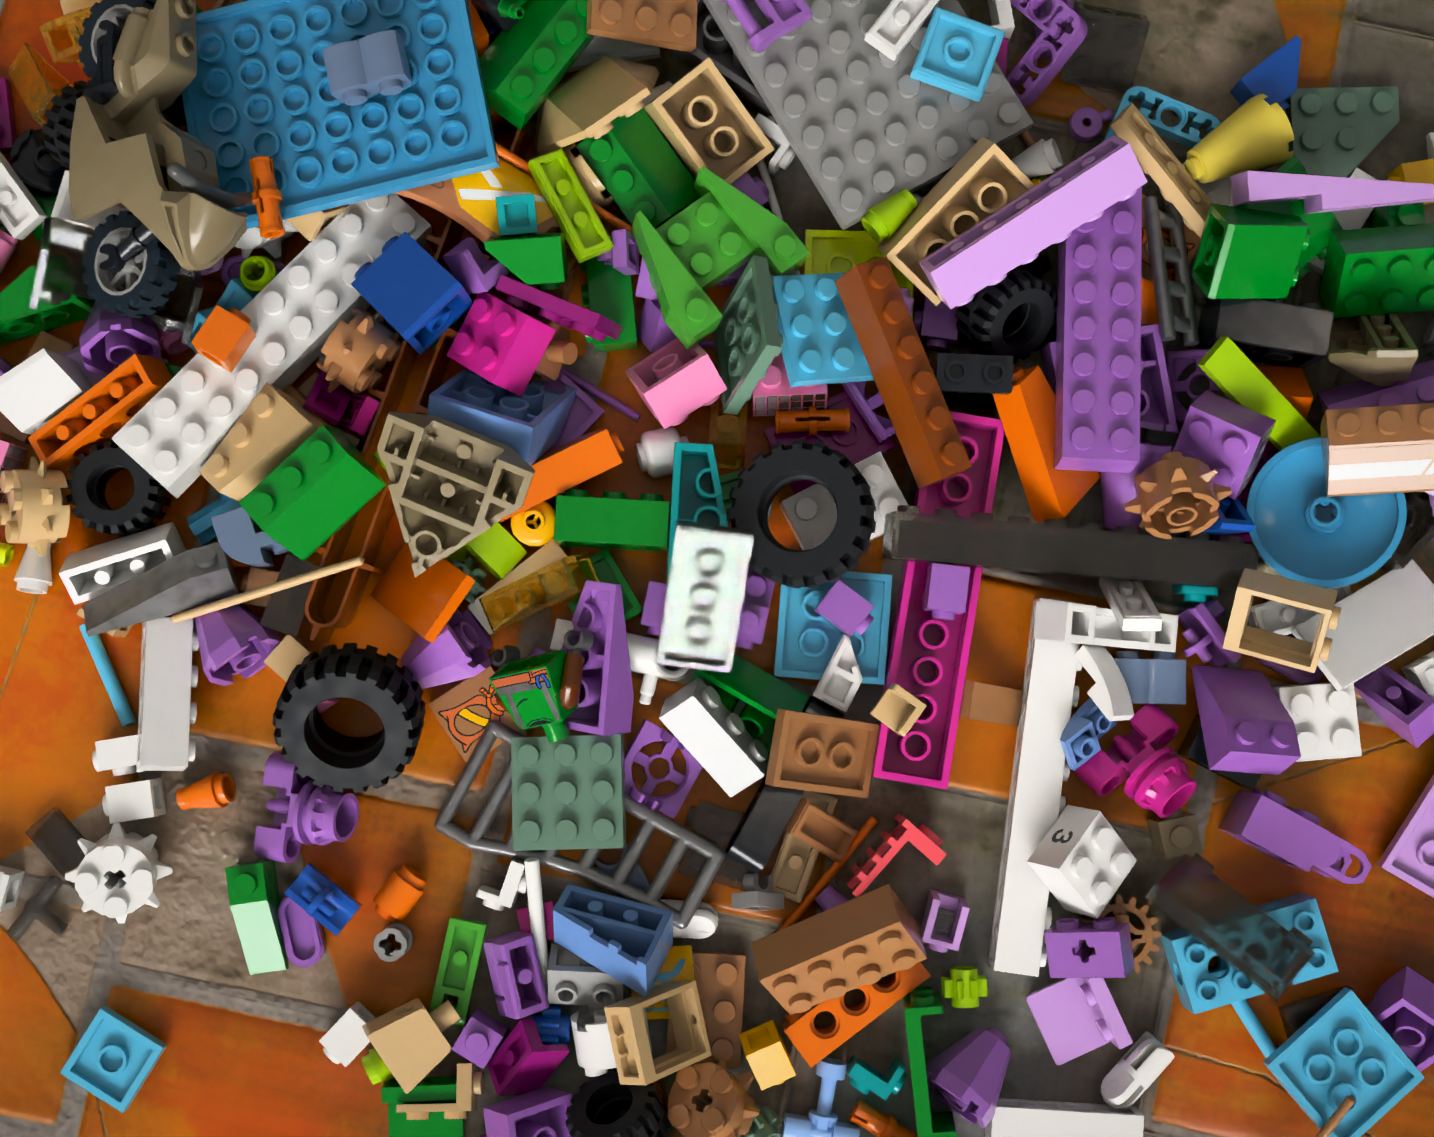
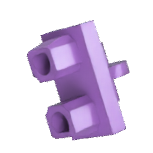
[1178,599,1242,667]

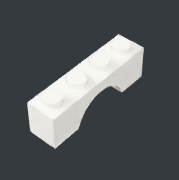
[1033,601,1179,652]

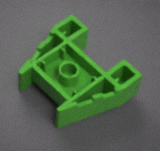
[631,166,810,350]

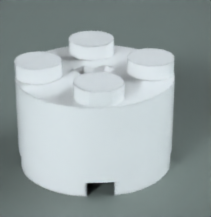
[570,1006,652,1077]

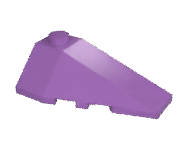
[561,580,634,736]

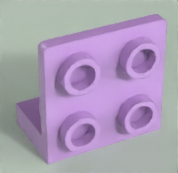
[1025,978,1133,1065]

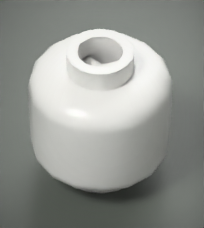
[635,426,689,478]

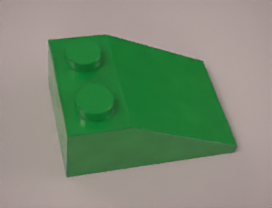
[0,255,95,346]

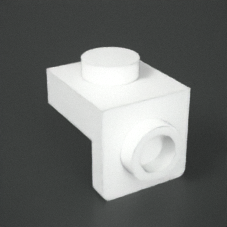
[754,113,796,176]
[476,858,527,911]

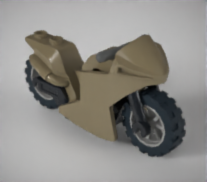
[69,0,253,318]

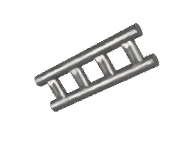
[1142,196,1199,346]

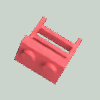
[846,813,947,897]

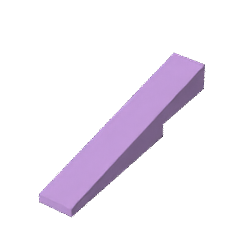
[1231,170,1434,214]

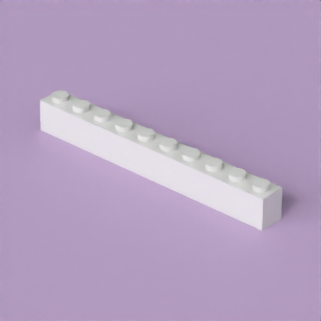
[988,598,1082,977]

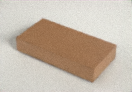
[959,680,1024,727]
[784,798,858,863]

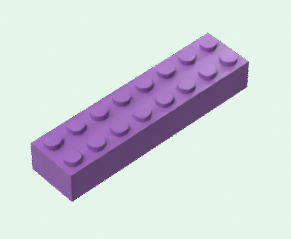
[1054,186,1142,473]

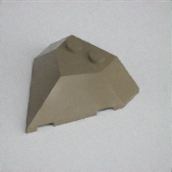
[377,411,535,577]

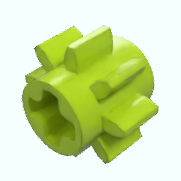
[941,965,988,1008]

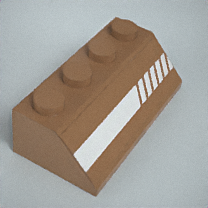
[1320,403,1434,497]

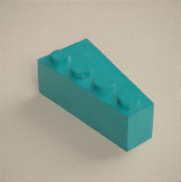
[666,442,742,600]

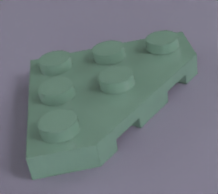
[1286,86,1400,177]

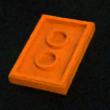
[370,542,476,643]

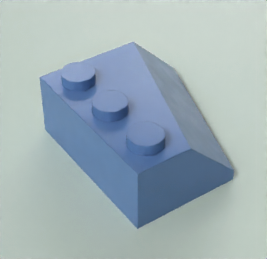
[427,370,578,466]

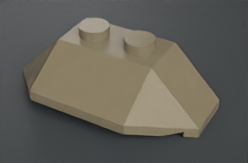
[1327,313,1418,386]

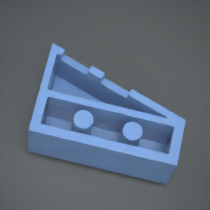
[553,884,673,998]

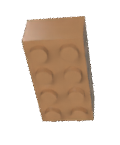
[751,884,927,1016]

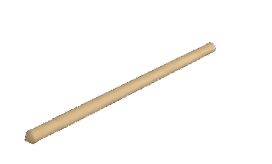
[170,556,365,624]

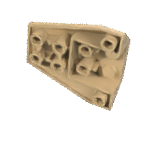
[532,56,660,156]

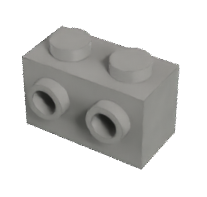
[547,944,625,1006]

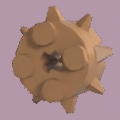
[316,307,402,394]
[1124,451,1232,539]
[665,1060,759,1137]

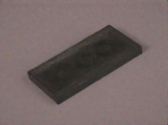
[656,520,754,673]

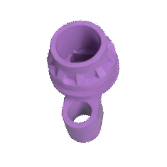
[254,751,359,863]

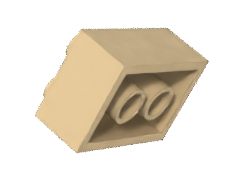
[644,57,774,184]

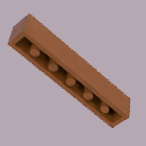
[835,257,972,489]

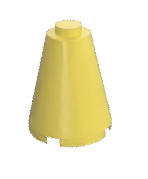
[1185,94,1294,184]

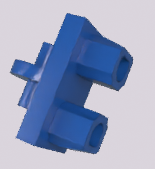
[284,863,362,936]

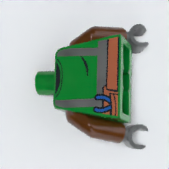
[489,630,594,742]

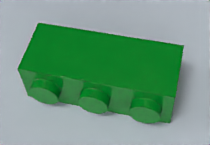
[579,235,639,352]

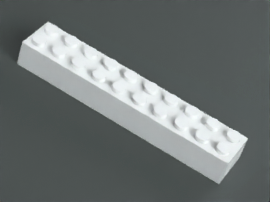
[111,193,433,499]

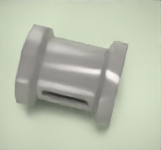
[373,923,414,962]

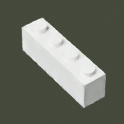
[136,617,199,771]
[985,1098,1144,1137]

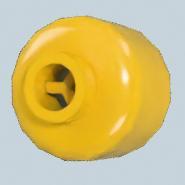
[510,501,556,547]

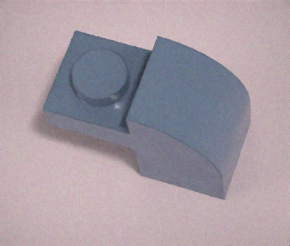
[211,507,289,567]

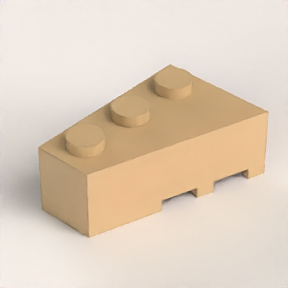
[199,382,324,502]

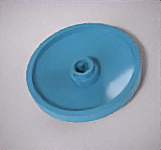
[1246,437,1407,588]

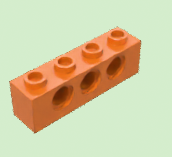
[28,353,173,471]
[782,962,931,1067]

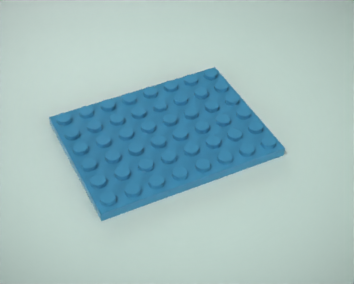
[181,0,500,229]

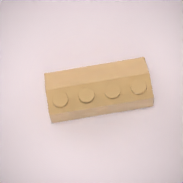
[877,136,1035,306]

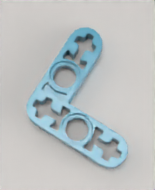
[1103,86,1221,148]

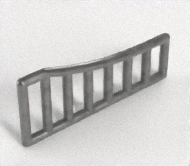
[434,720,725,929]

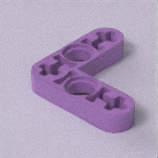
[1006,0,1088,108]

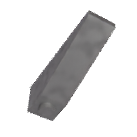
[83,542,239,637]

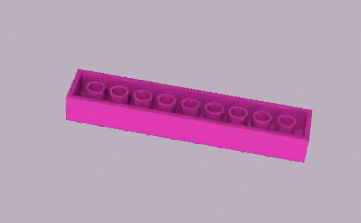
[871,411,1005,789]

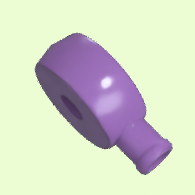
[1068,107,1113,142]

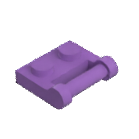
[720,0,812,53]

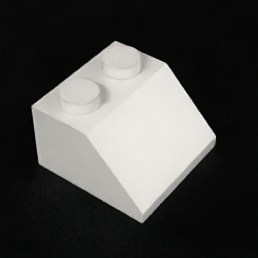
[0,348,92,435]

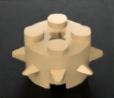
[0,457,70,557]

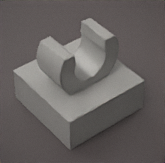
[732,873,784,911]

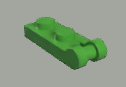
[429,916,488,1027]

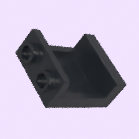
[930,353,1013,408]

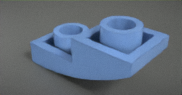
[1060,698,1117,771]

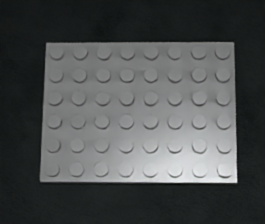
[703,0,1034,231]

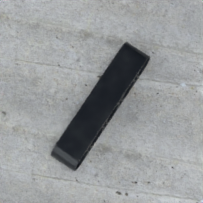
[725,695,844,874]

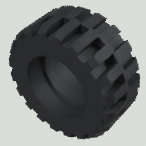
[727,440,876,589]
[272,643,426,793]

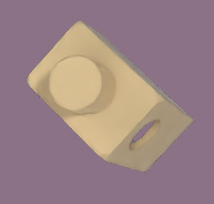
[362,998,461,1094]

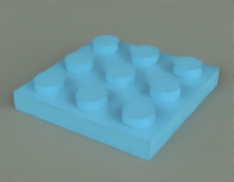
[772,272,874,387]
[774,571,893,685]
[1263,987,1425,1137]

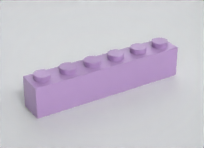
[919,135,1147,309]

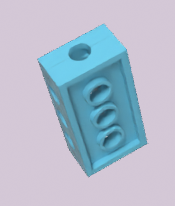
[1161,893,1339,1014]

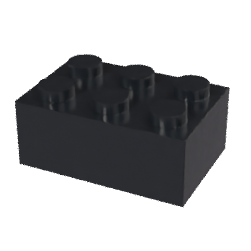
[1195,299,1334,369]

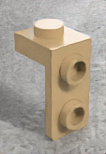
[396,1063,484,1120]

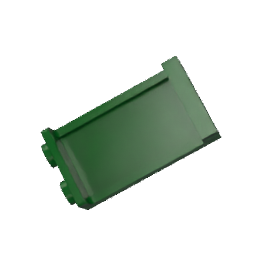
[903,986,957,1137]

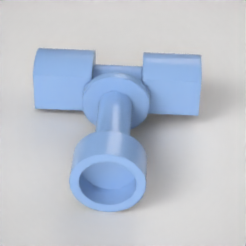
[781,1057,860,1137]

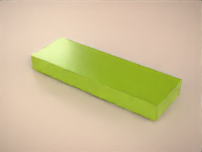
[527,148,614,263]

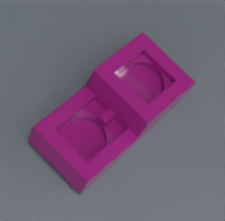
[303,370,352,426]

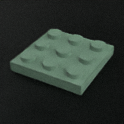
[713,255,783,415]
[511,734,626,851]

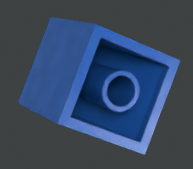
[351,232,473,355]

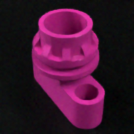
[1075,704,1197,818]

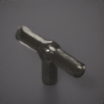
[7,876,68,940]

